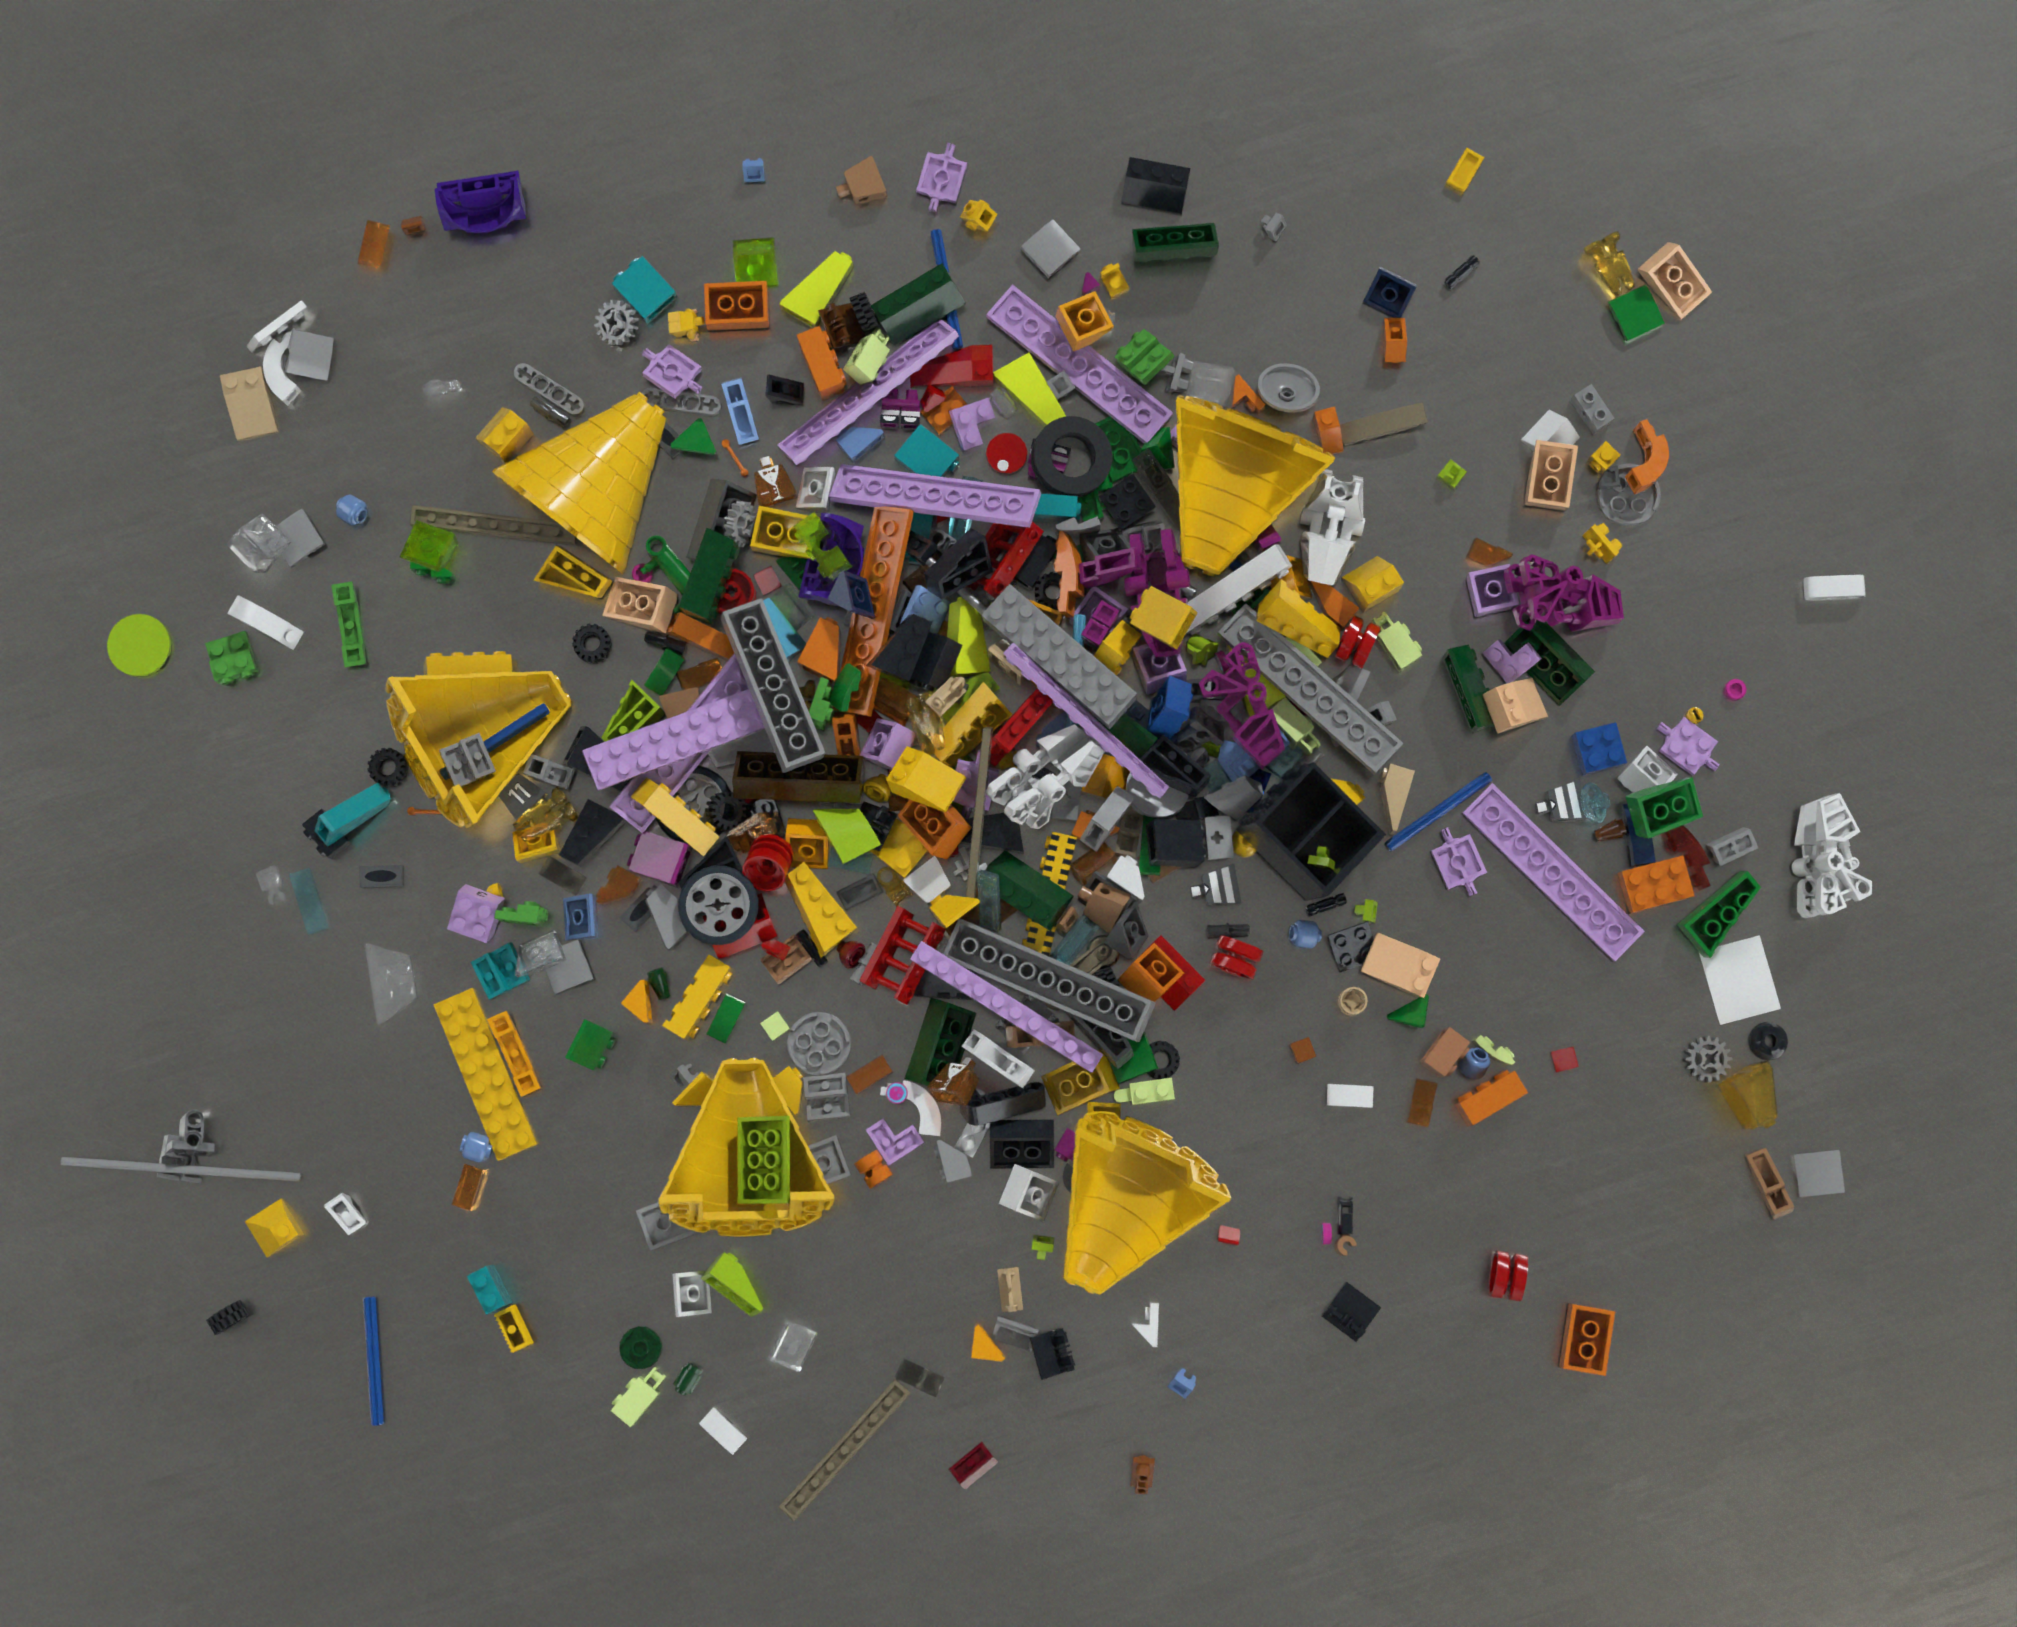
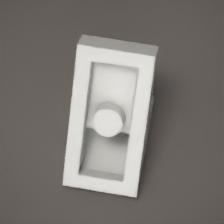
[324,1193,366,1235]
[1132,1303,1159,1347]

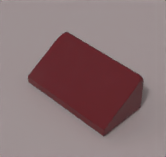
[949,1442,998,1489]

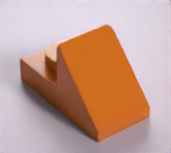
[1232,374,1266,415]

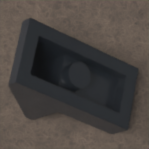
[765,375,804,404]
[905,530,938,566]
[1175,796,1219,821]

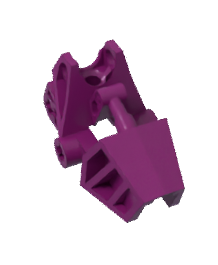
[1124,528,1190,657]
[1504,554,1624,632]
[1199,642,1285,769]

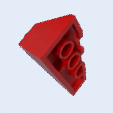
[910,345,993,388]

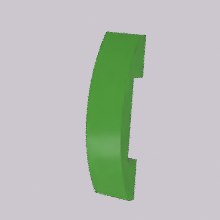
[331,582,366,668]

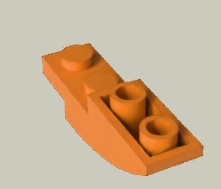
[1054,531,1085,618]

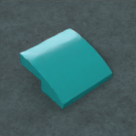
[471,942,530,1000]

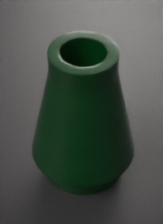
[647,967,671,1000]

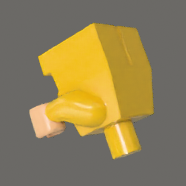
[668,308,705,342]

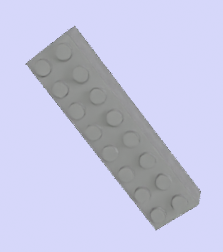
[981,584,1137,729]
[720,598,825,773]

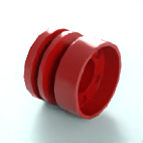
[742,834,794,891]

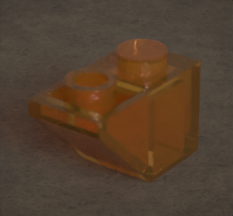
[596,865,642,906]

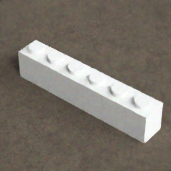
[1186,544,1292,635]

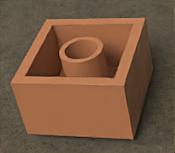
[1419,1027,1470,1078]

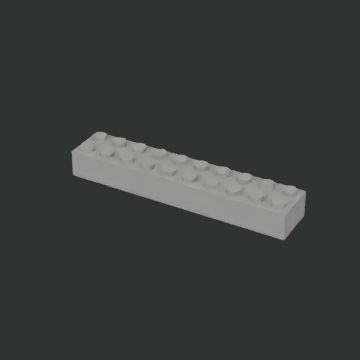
[943,918,1156,1042]

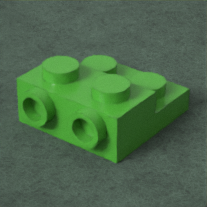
[1114,329,1175,385]
[205,631,259,685]
[809,677,834,731]
[495,901,548,927]

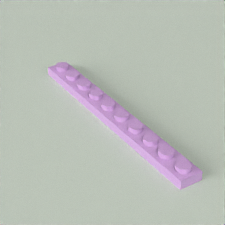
[1003,643,1169,799]
[910,941,1103,1073]

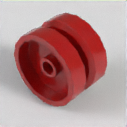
[717,569,757,615]
[1335,615,1381,669]
[1210,935,1264,980]
[1489,1250,1528,1302]

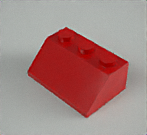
[703,893,778,960]
[1142,935,1206,1011]

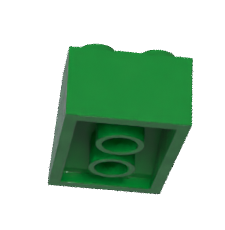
[1625,777,1703,839]
[565,1019,616,1071]

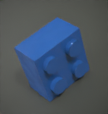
[1147,675,1193,739]
[1571,722,1627,776]

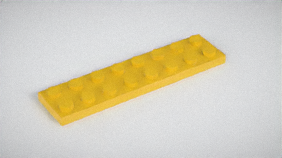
[433,988,538,1161]

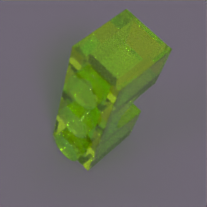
[794,512,852,581]

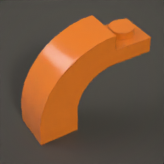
[1625,419,1669,495]

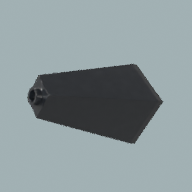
[562,726,632,792]

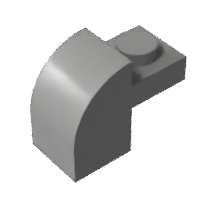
[523,754,575,790]

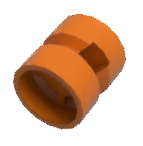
[854,1149,893,1189]

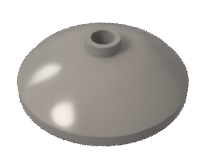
[1257,363,1320,413]

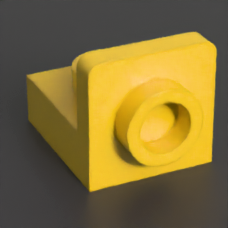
[1100,263,1130,299]
[1588,441,1621,474]

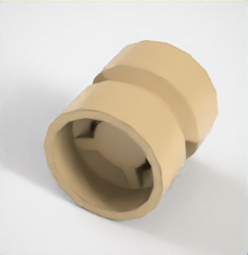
[1337,987,1368,1016]

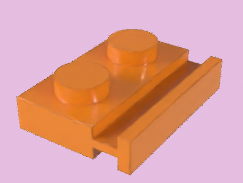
[920,386,967,436]

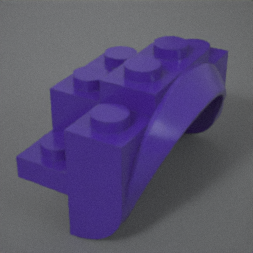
[434,170,526,233]
[798,513,865,606]

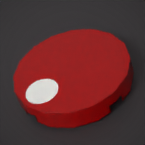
[986,433,1028,475]

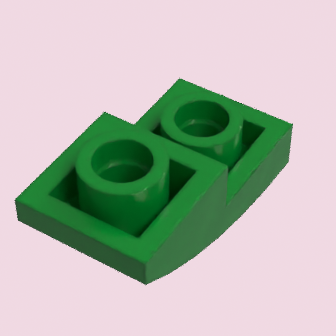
[410,561,456,584]
[644,647,685,696]
[830,663,861,712]
[706,993,745,1043]

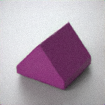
[1082,272,1100,296]

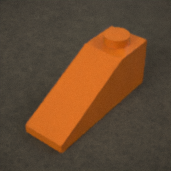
[1307,572,1359,631]
[832,712,861,756]

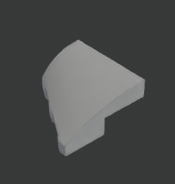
[1120,520,1165,555]
[1332,665,1371,701]
[1204,776,1263,820]
[156,1134,201,1184]

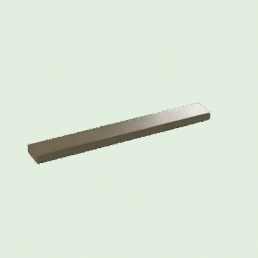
[410,505,577,546]
[966,727,993,898]
[778,1378,911,1522]

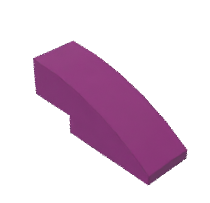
[1079,547,1137,589]

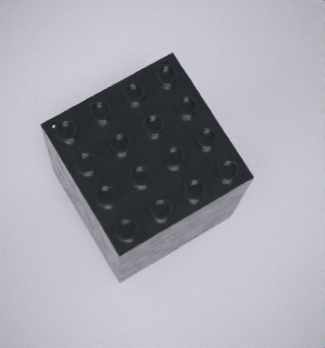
[1236,762,1386,901]

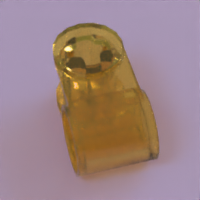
[877,867,913,907]

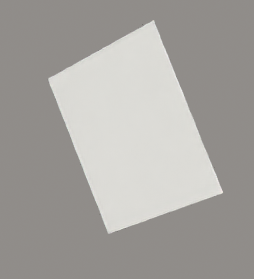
[1699,935,1781,1025]

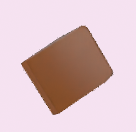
[401,216,425,235]
[1289,1037,1317,1064]

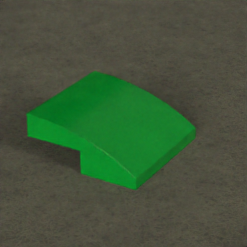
[1608,284,1665,341]

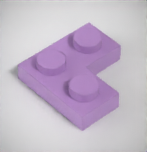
[949,398,995,451]
[1483,639,1542,683]
[866,1118,925,1166]

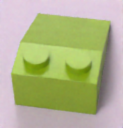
[700,1252,763,1317]

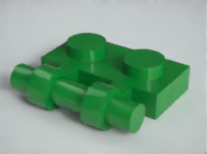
[1077,475,1113,522]

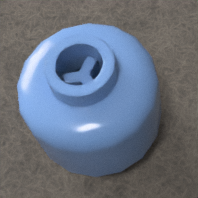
[336,494,368,525]
[1289,920,1322,948]
[1459,1048,1491,1079]
[459,1132,492,1163]

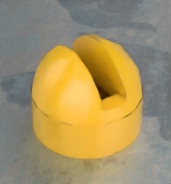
[1686,707,1704,724]
[486,883,503,897]

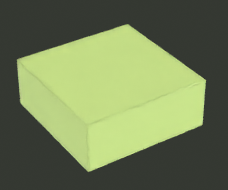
[760,1011,790,1041]

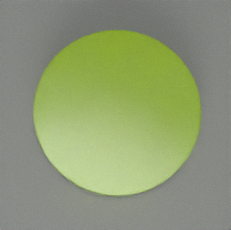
[107,614,172,677]

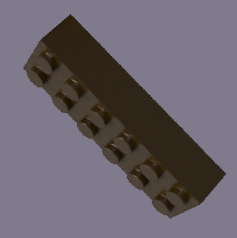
[732,751,864,803]

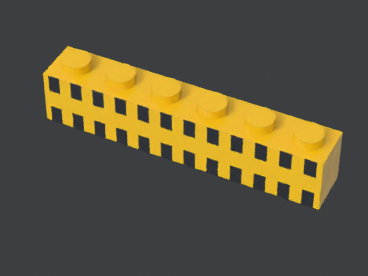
[1022,832,1077,956]

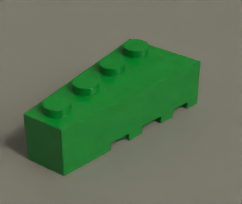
[1677,871,1761,958]

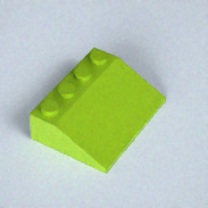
[737,1116,790,1204]

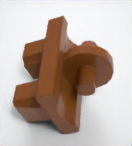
[1131,1455,1155,1494]

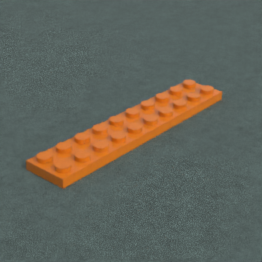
[833,506,914,717]

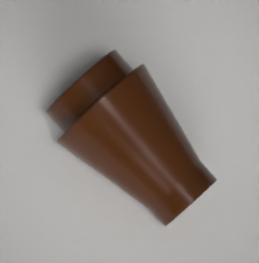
[1594,819,1627,843]

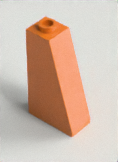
[666,612,734,661]

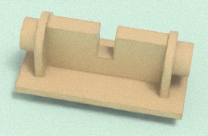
[925,676,966,717]
[997,1267,1023,1312]

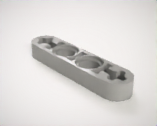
[514,363,585,417]
[642,388,722,417]

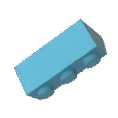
[763,598,806,662]

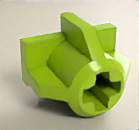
[1187,634,1219,666]

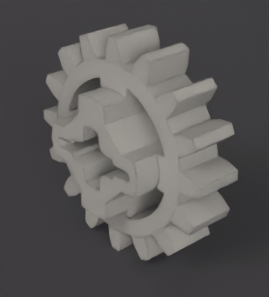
[595,300,639,345]
[724,501,757,547]
[1684,1036,1733,1082]

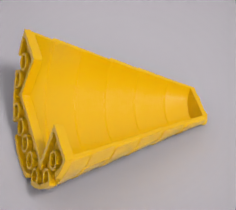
[492,392,666,574]
[1175,395,1335,577]
[385,671,571,828]
[659,1058,834,1237]
[1063,1111,1231,1295]

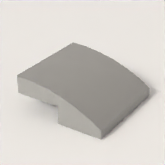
[1020,220,1080,278]
[285,329,333,381]
[269,508,325,568]
[1055,516,1101,538]
[439,733,496,787]
[541,939,594,995]
[803,1073,850,1123]
[1794,1150,1845,1197]

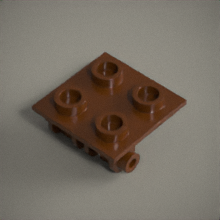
[818,303,866,349]

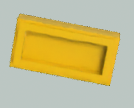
[1446,147,1484,194]

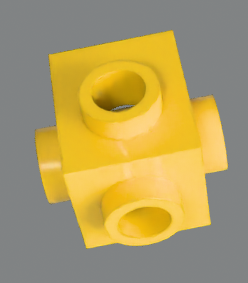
[960,200,997,232]

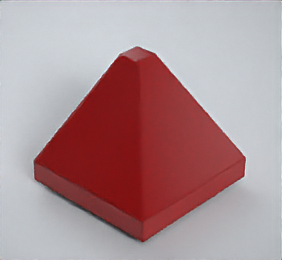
[856,709,884,734]

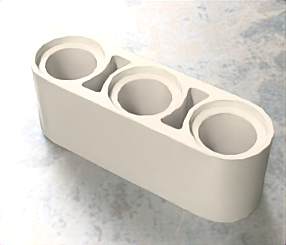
[1803,575,1865,600]

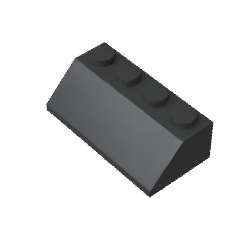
[686,479,757,569]

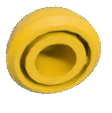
[863,774,891,802]
[1232,830,1257,857]

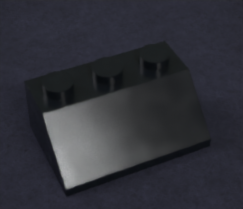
[1121,157,1191,215]
[990,1120,1054,1169]

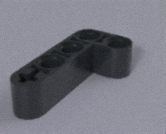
[958,1082,1046,1126]

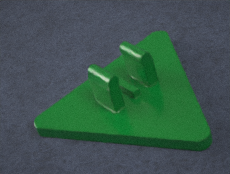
[671,418,716,455]
[776,557,807,591]
[1387,994,1429,1028]

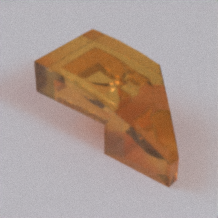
[1466,538,1513,566]

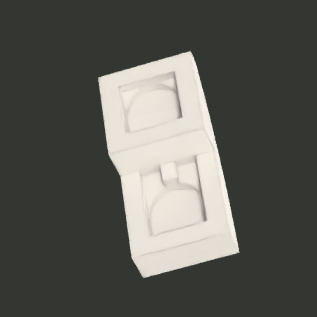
[1327,1084,1373,1108]
[699,1407,748,1455]

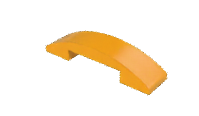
[487,1010,541,1097]

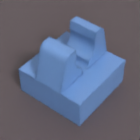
[743,158,765,182]
[1168,1369,1196,1399]

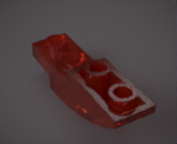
[1665,825,1711,891]

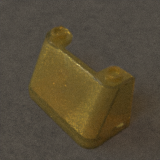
[1716,1060,1778,1130]

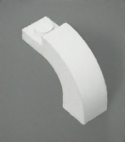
[263,328,301,406]
[227,596,304,650]
[962,1029,1035,1088]
[880,1080,942,1136]

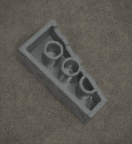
[1063,1010,1134,1069]

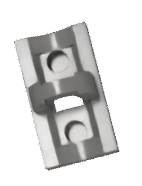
[1158,353,1194,393]

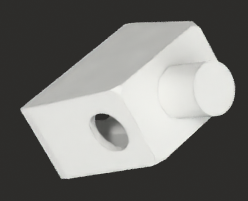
[903,856,951,905]

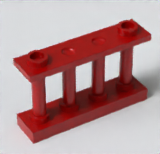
[967,521,1044,599]
[990,688,1053,767]
[859,906,946,1005]

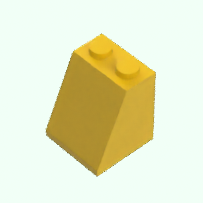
[475,407,534,463]
[1341,556,1404,613]
[1130,586,1197,650]

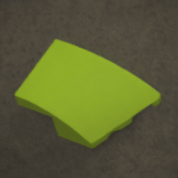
[812,809,881,864]

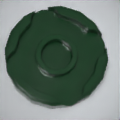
[619,1326,662,1369]

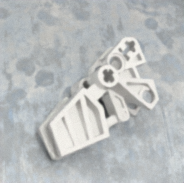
[1300,469,1365,585]
[986,724,1105,829]
[1792,793,1872,918]

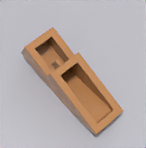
[1005,1021,1075,1048]
[1746,1148,1794,1220]

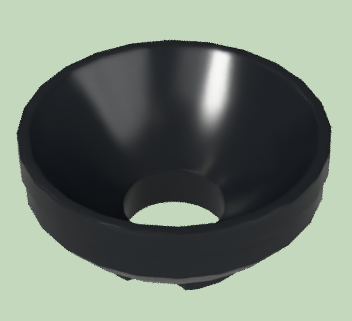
[1748,1022,1788,1061]

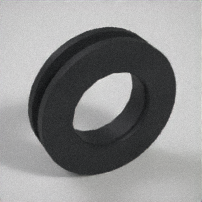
[1031,416,1112,498]

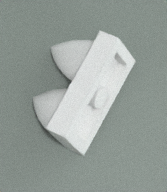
[954,1123,990,1158]

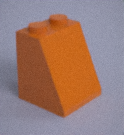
[797,617,841,685]
[1117,943,1184,1002]

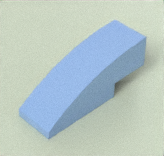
[721,378,759,445]

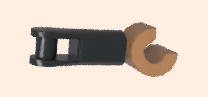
[1334,1197,1357,1256]

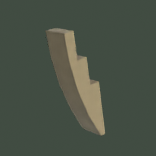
[1340,402,1428,446]
[1114,805,1144,860]

